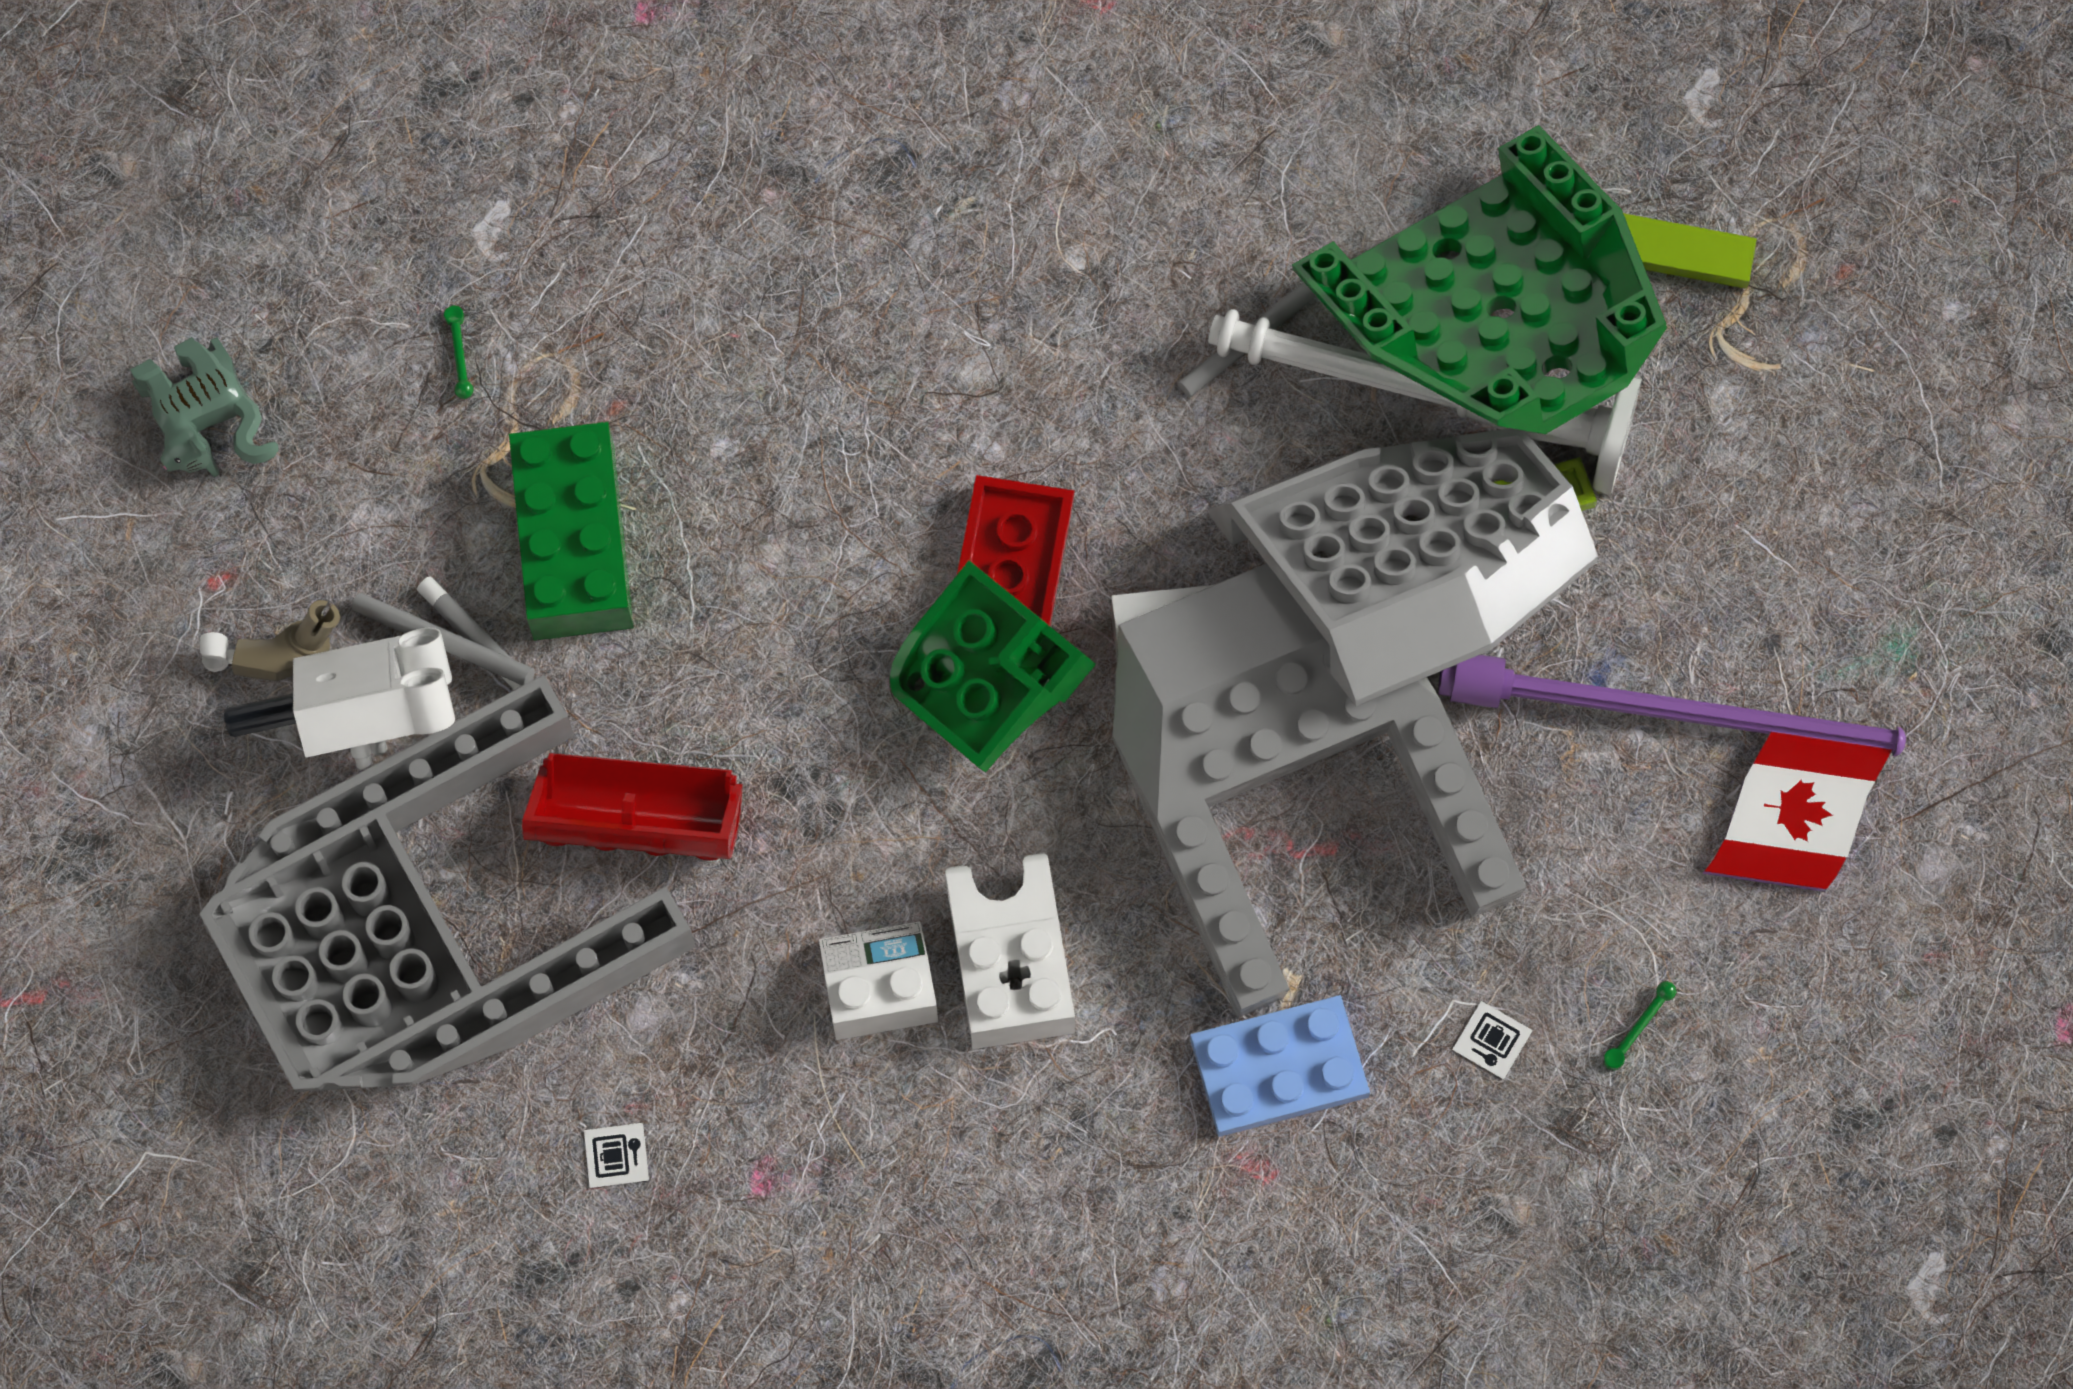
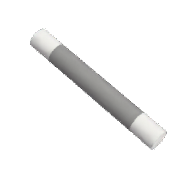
[417,576,523,690]

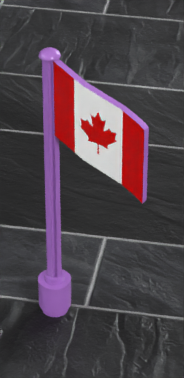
[1438,655,1906,892]

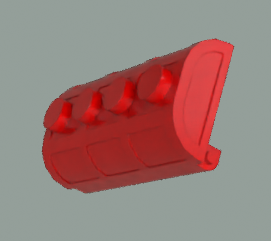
[522,753,743,861]

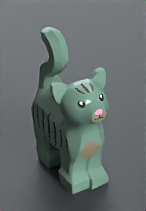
[130,337,279,477]

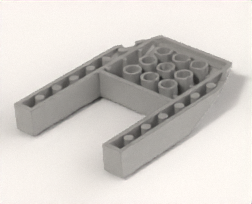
[1113,563,1527,1018]
[200,675,696,1092]

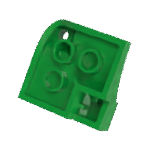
[890,560,1096,773]

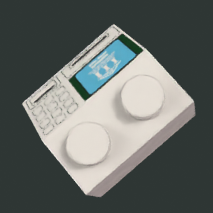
[819,921,938,1040]

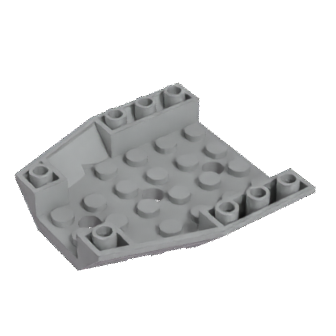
[1209,428,1598,706]

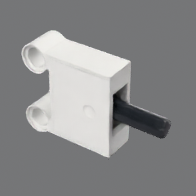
[224,628,455,770]

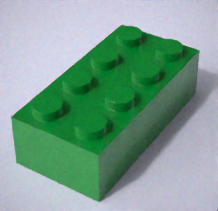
[509,422,634,641]

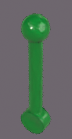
[444,305,474,399]
[1604,981,1677,1071]

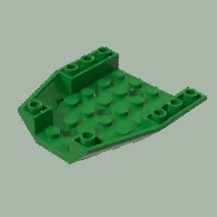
[1292,125,1667,435]

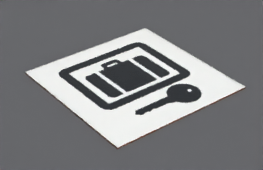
[1452,1001,1533,1080]
[584,1123,649,1188]

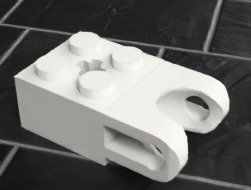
[945,853,1075,1050]

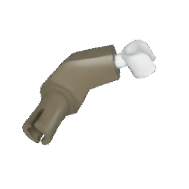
[200,600,340,681]

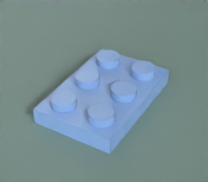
[1190,995,1370,1137]

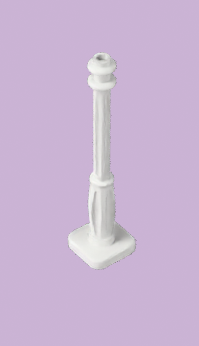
[1208,309,1642,495]

